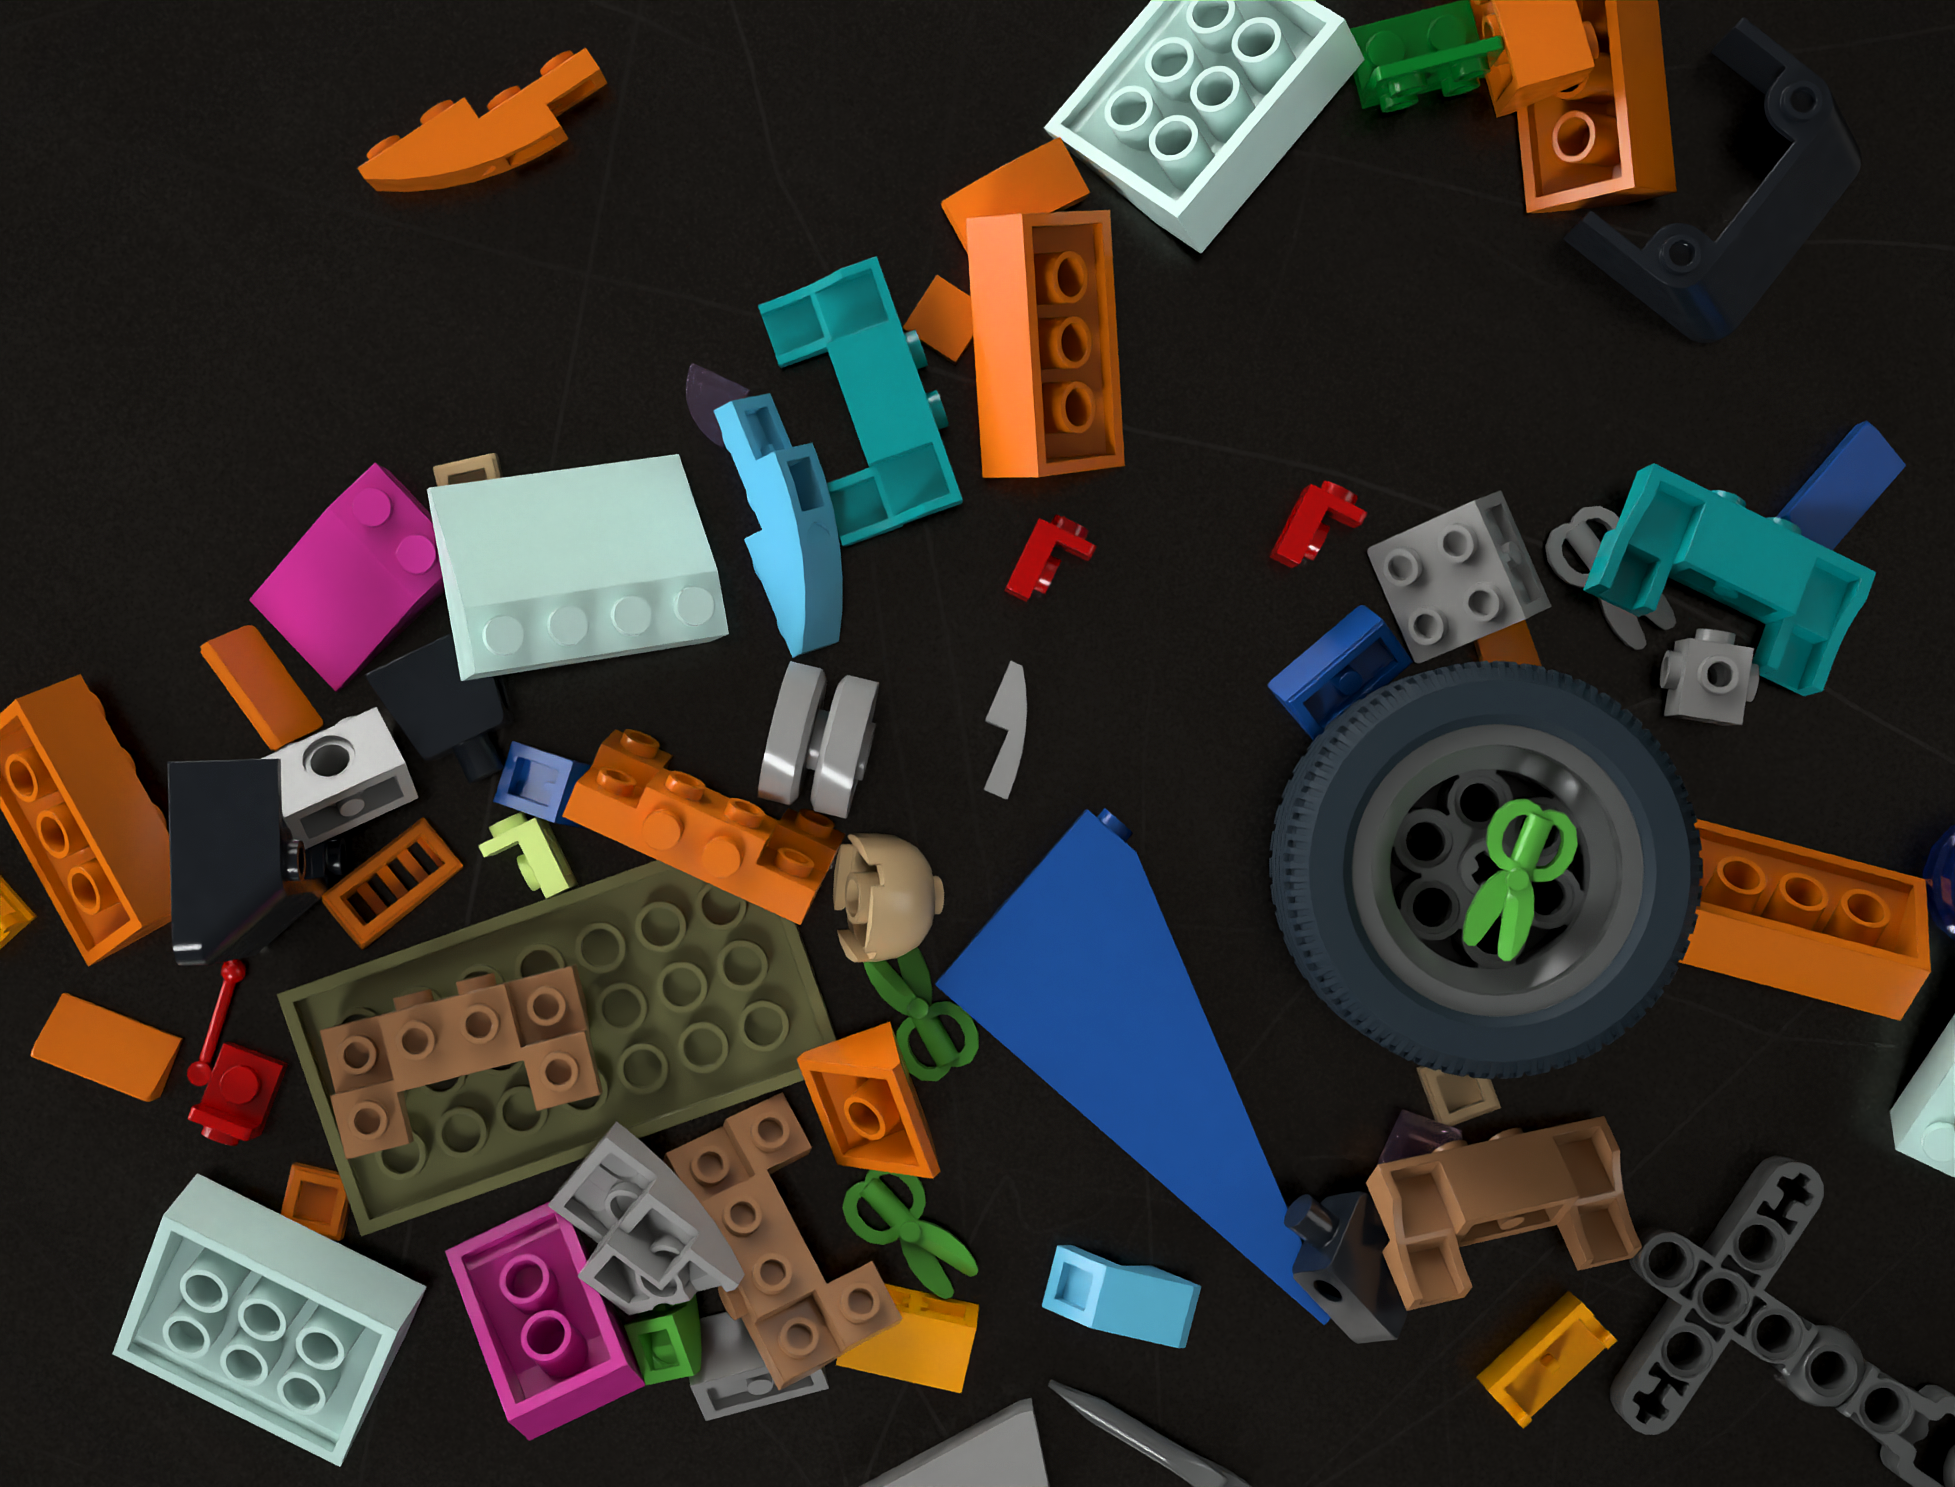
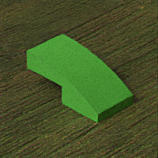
[624,1294,702,1385]

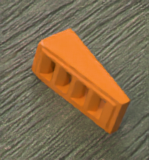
[321,817,463,951]

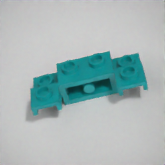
[758,256,963,547]

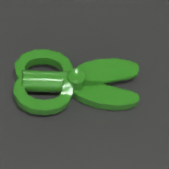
[1463,798,1578,961]
[863,947,979,1081]
[842,1170,979,1299]

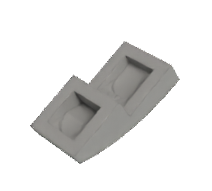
[983,661,1027,799]

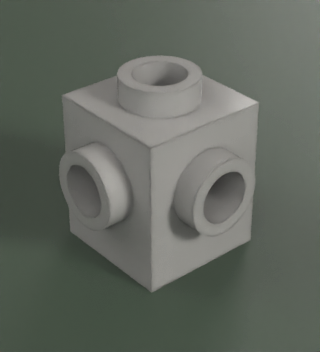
[1660,629,1759,726]

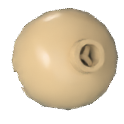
[833,833,944,963]

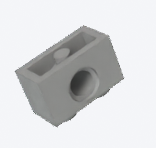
[261,707,419,850]

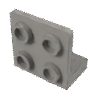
[1367,491,1552,663]

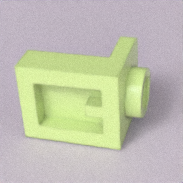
[479,812,578,898]

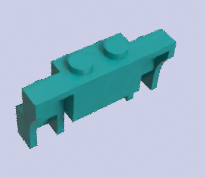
[1583,463,1876,696]

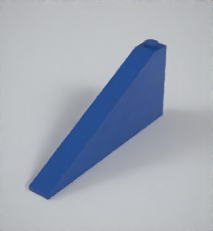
[935,808,1330,1325]

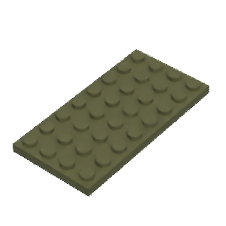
[277,860,838,1236]

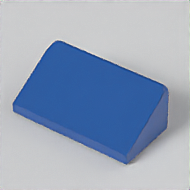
[1776,420,1906,550]
[1268,605,1413,741]

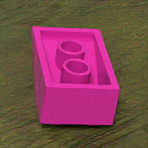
[249,463,445,692]
[445,1201,645,1441]

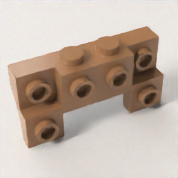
[320,964,603,1160]
[663,1092,903,1391]
[1366,1116,1642,1311]

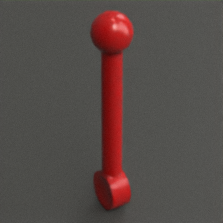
[187,959,246,1086]

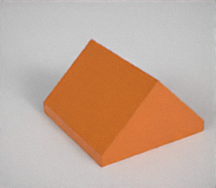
[797,1022,941,1179]

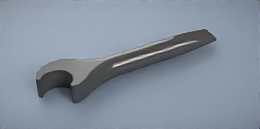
[1048,1380,1252,1487]

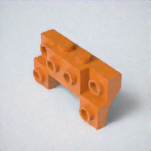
[562,729,846,925]

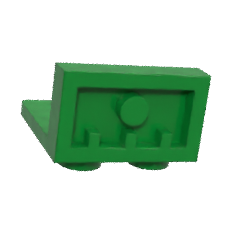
[1350,0,1505,112]

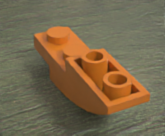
[357,48,607,192]

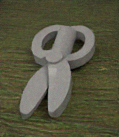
[1545,506,1676,651]

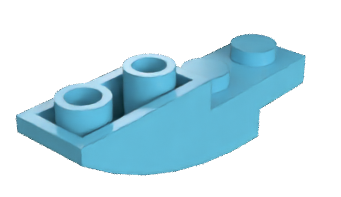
[713,393,843,658]

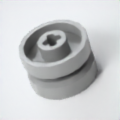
[758,661,879,818]

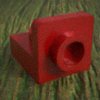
[1269,481,1367,568]
[1004,514,1097,602]
[187,1041,288,1146]

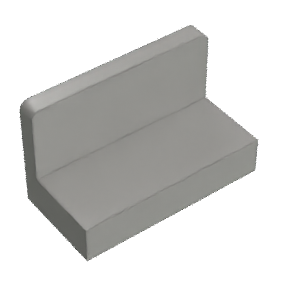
[689,1311,829,1421]

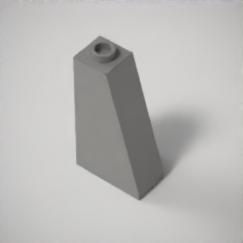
[859,1398,1050,1487]

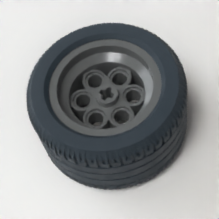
[1269,661,1703,1079]

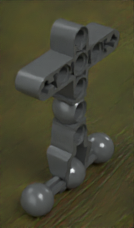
[1610,1155,1955,1487]

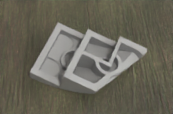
[548,1121,745,1315]

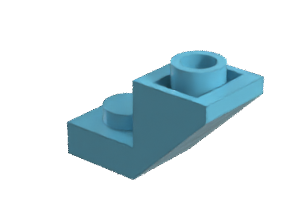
[1042,1245,1201,1348]

